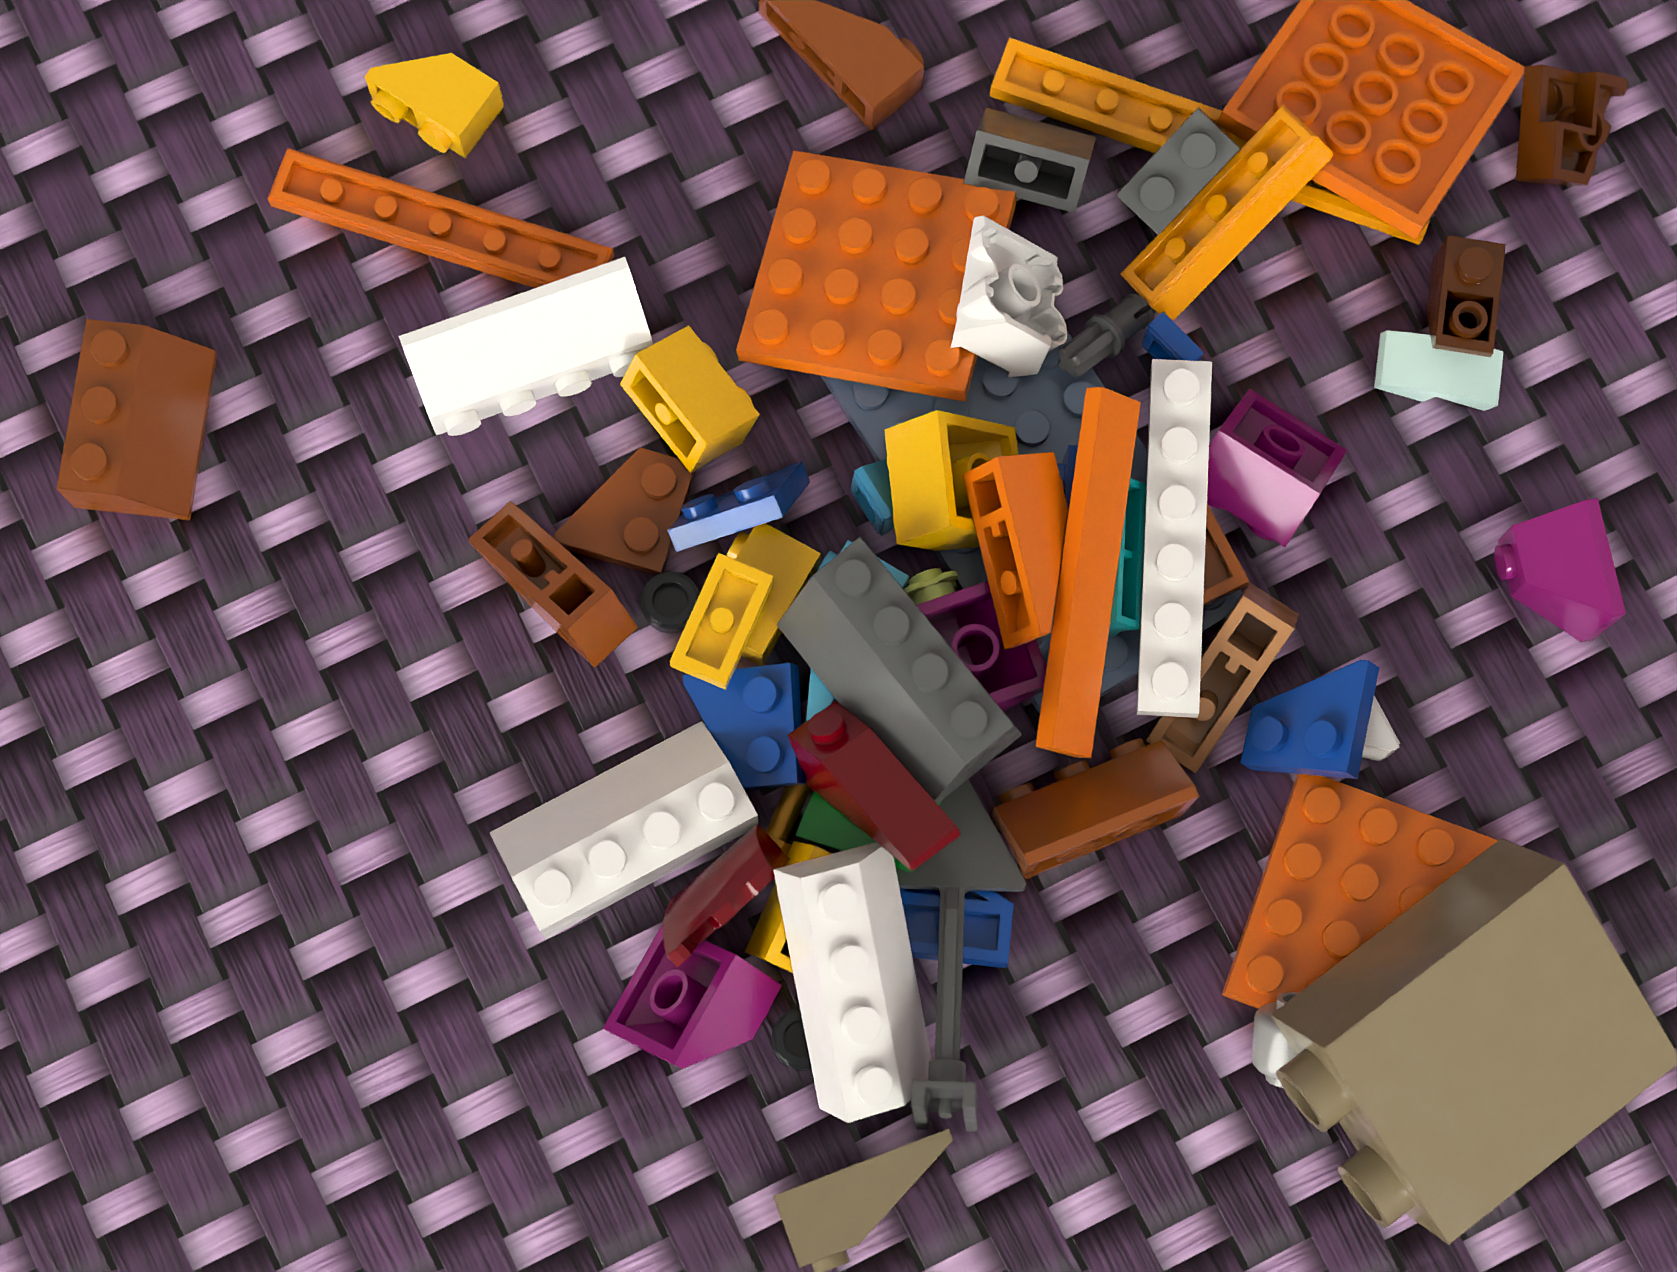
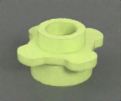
[904,568,959,605]

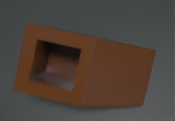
[1426,235,1506,357]

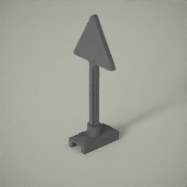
[896,779,1026,1132]

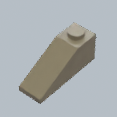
[773,1129,953,1272]

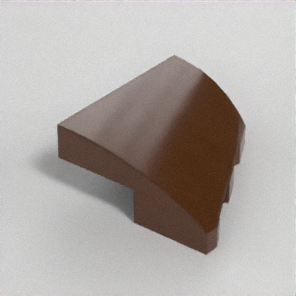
[1516,65,1628,186]

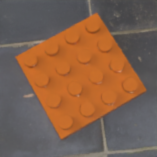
[1217,0,1525,240]
[736,150,1017,402]
[1222,774,1498,1009]

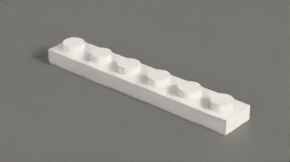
[1137,359,1212,718]

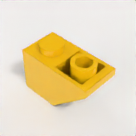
[364,53,504,158]

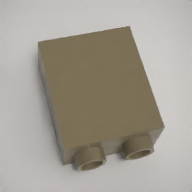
[1271,838,1677,1244]

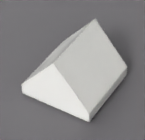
[1362,696,1400,762]

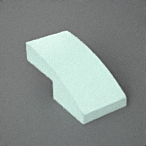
[1374,331,1504,411]

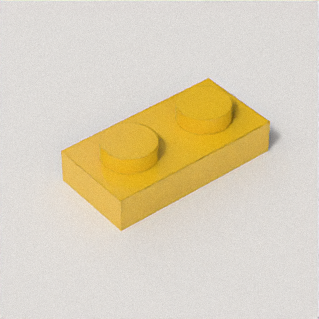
[669,553,774,690]

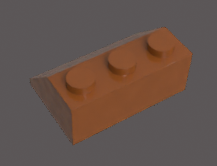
[57,319,217,520]
[990,738,1199,880]

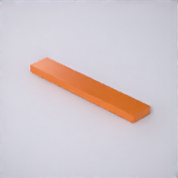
[268,148,614,288]
[1036,387,1141,758]

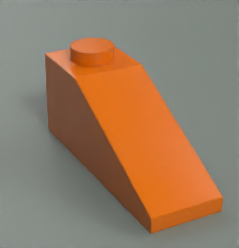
[962,452,1068,649]

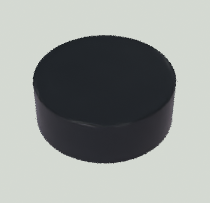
[641,571,700,634]
[771,1008,812,1071]

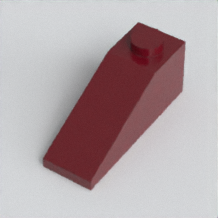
[788,701,960,871]

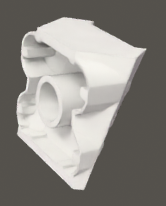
[951,215,1067,378]

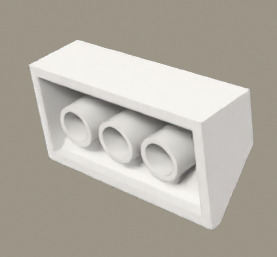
[399,257,653,436]
[489,721,758,940]
[773,842,932,1123]

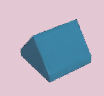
[850,459,895,536]

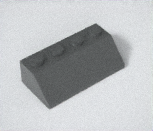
[777,537,1022,804]

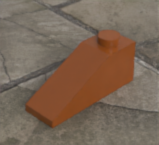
[759,0,924,131]
[468,501,638,668]

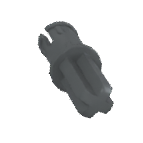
[1057,294,1153,377]

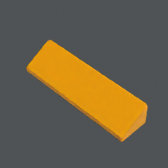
[1120,105,1333,321]

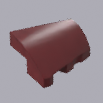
[663,823,790,968]

